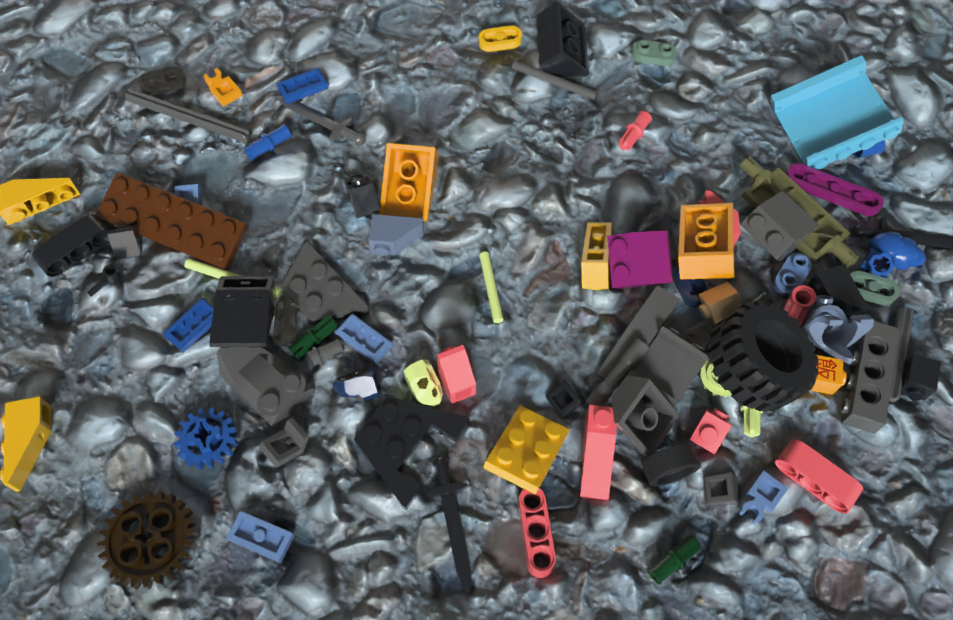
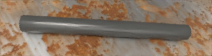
[512,60,598,101]

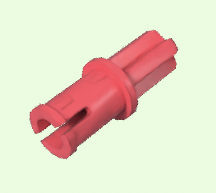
[618,111,652,151]

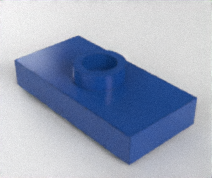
[276,68,328,105]
[163,298,214,353]

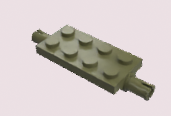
[739,156,860,268]

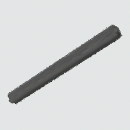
[125,88,251,143]

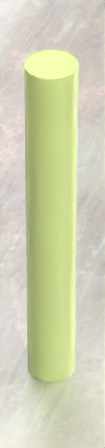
[479,252,503,323]

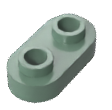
[631,40,677,66]
[850,271,900,306]

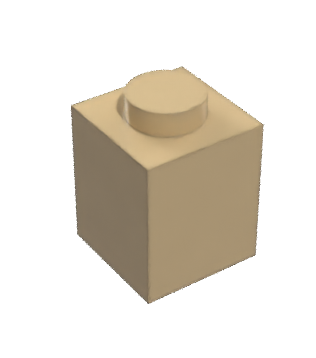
[699,282,742,326]

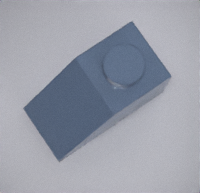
[368,214,424,256]

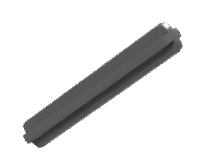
[889,307,914,402]

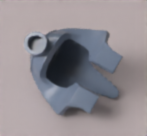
[803,295,874,364]

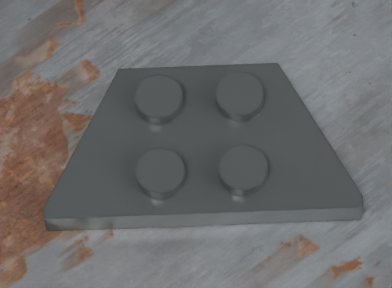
[280,242,369,326]

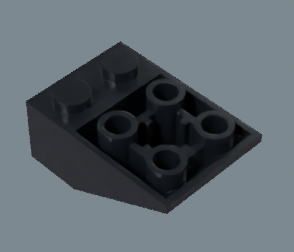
[209,276,277,348]

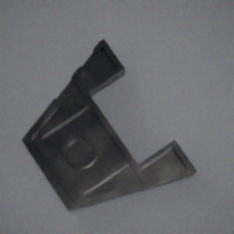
[354,396,470,511]

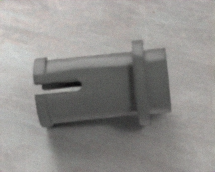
[307,338,344,366]

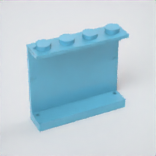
[771,55,904,170]

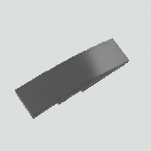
[596,285,680,389]

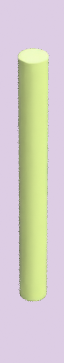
[185,258,282,298]

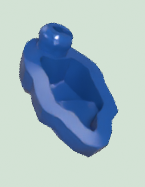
[868,232,927,270]

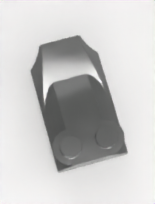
[216,345,315,429]

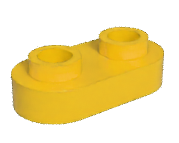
[478,26,522,52]

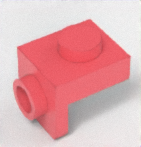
[690,408,732,454]

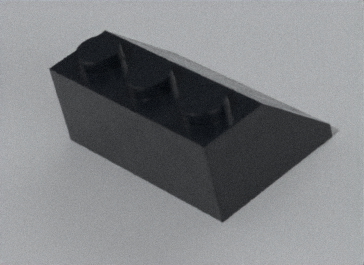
[537,1,589,77]

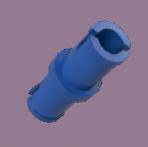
[243,124,292,161]

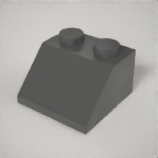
[740,191,820,262]
[612,376,680,458]

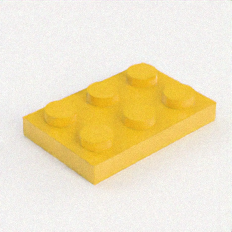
[483,405,570,495]

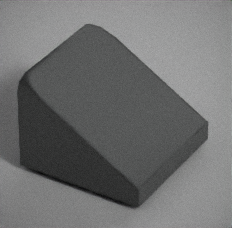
[703,472,741,505]

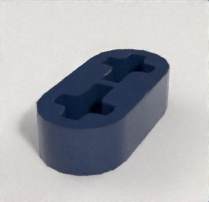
[672,262,708,308]

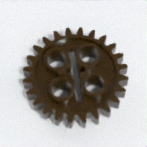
[97,490,199,590]

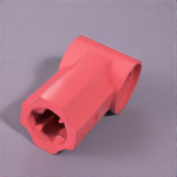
[783,285,816,326]

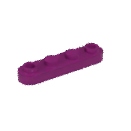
[786,163,884,216]

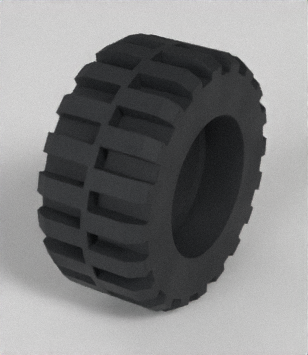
[708,301,819,412]

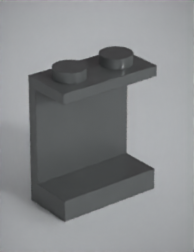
[627,326,709,408]

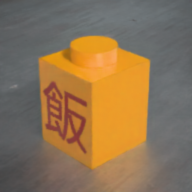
[810,355,847,395]

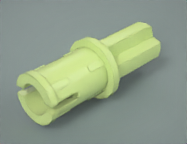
[741,405,763,437]

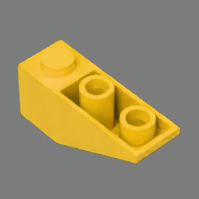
[0,178,80,225]
[0,396,52,492]

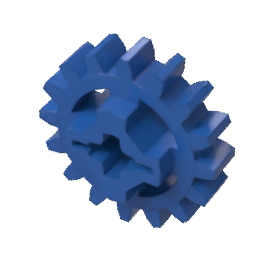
[174,408,238,470]

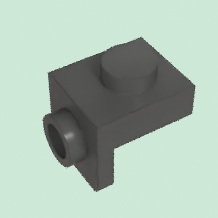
[259,418,309,468]

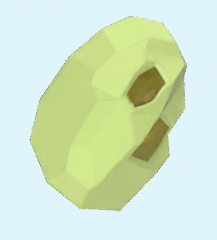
[404,359,443,408]

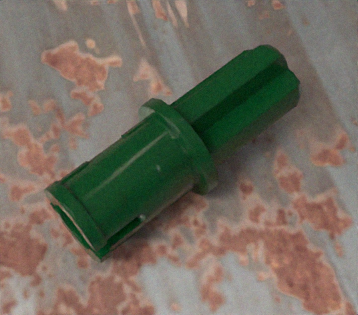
[287,316,338,360]
[647,535,701,585]

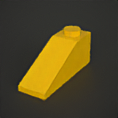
[581,223,612,290]

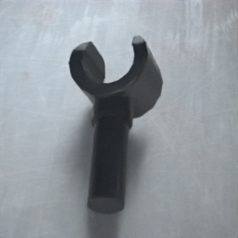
[87,264,121,297]

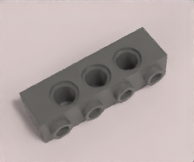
[840,321,900,434]

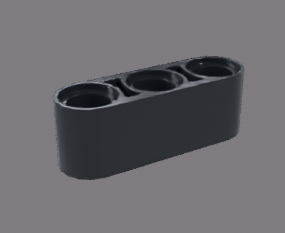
[32,214,109,277]

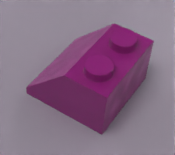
[607,231,673,289]

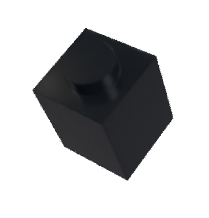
[901,353,941,400]

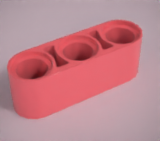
[775,439,863,514]
[518,488,556,578]

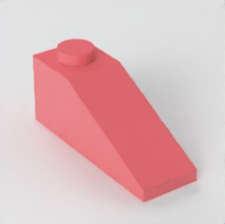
[580,405,617,500]

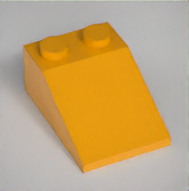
[379,143,440,222]
[678,203,734,279]

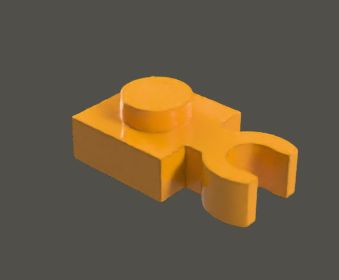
[204,68,242,107]

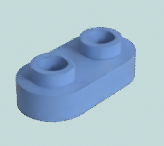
[772,253,812,298]

